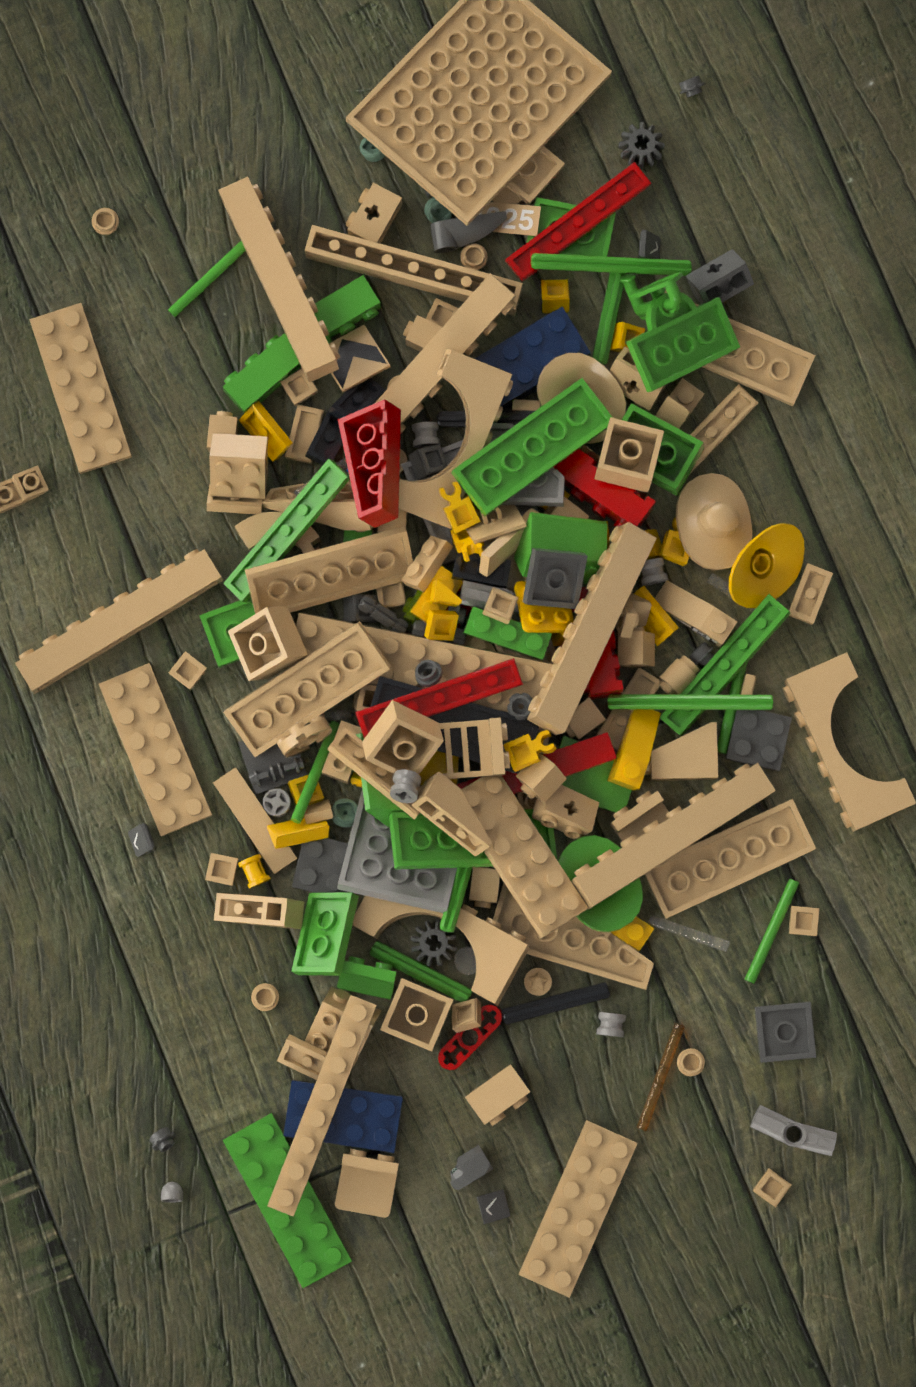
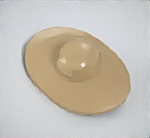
[537,353,626,444]
[676,473,752,571]

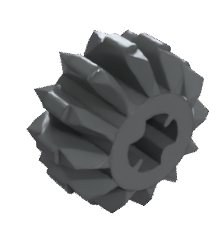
[618,122,665,169]
[410,920,457,967]

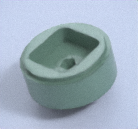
[360,137,385,162]
[424,197,453,223]
[332,798,358,827]

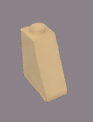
[645,722,718,781]

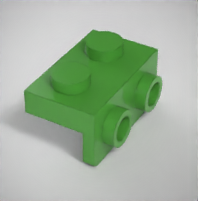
[337,956,397,999]

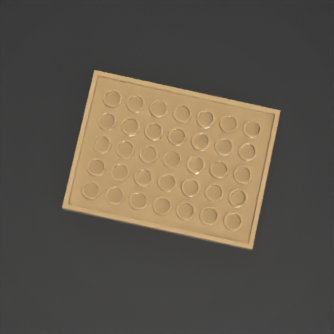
[346,0,612,226]

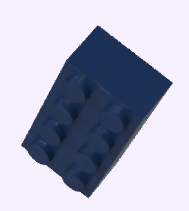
[475,307,591,411]
[283,1080,403,1153]

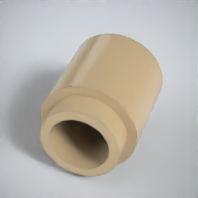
[659,655,699,695]

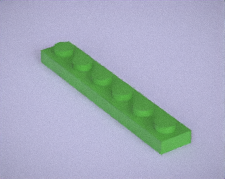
[223,459,350,602]
[660,594,791,737]

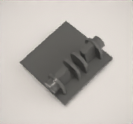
[238,734,307,795]

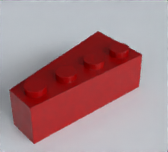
[338,399,401,528]
[554,449,656,528]
[571,587,623,700]

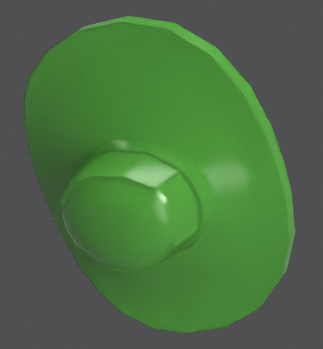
[558,835,643,932]

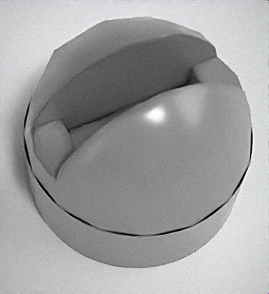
[161,1182,183,1203]

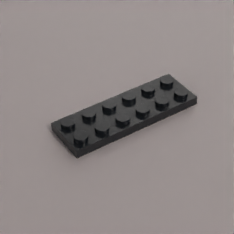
[371,676,539,774]

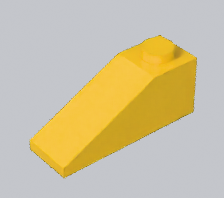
[607,709,661,791]

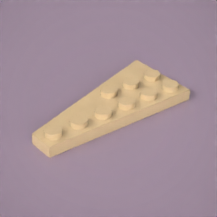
[493,883,654,990]

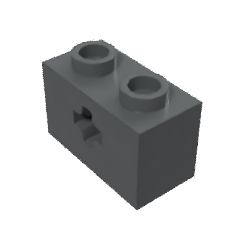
[686,249,754,304]

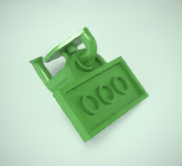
[620,272,740,392]

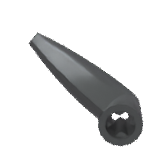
[430,211,507,253]

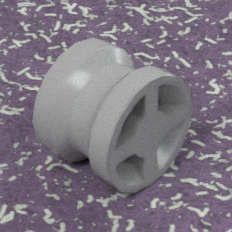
[412,422,440,449]
[640,558,668,586]
[390,769,421,803]
[263,789,291,817]
[596,1012,626,1037]

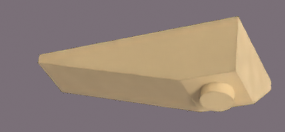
[262,480,372,532]

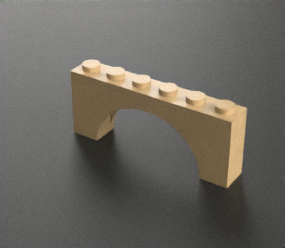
[399,349,513,529]
[783,652,916,832]
[352,896,530,1006]

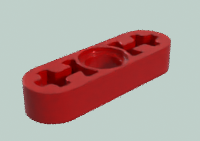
[438,1005,502,1070]

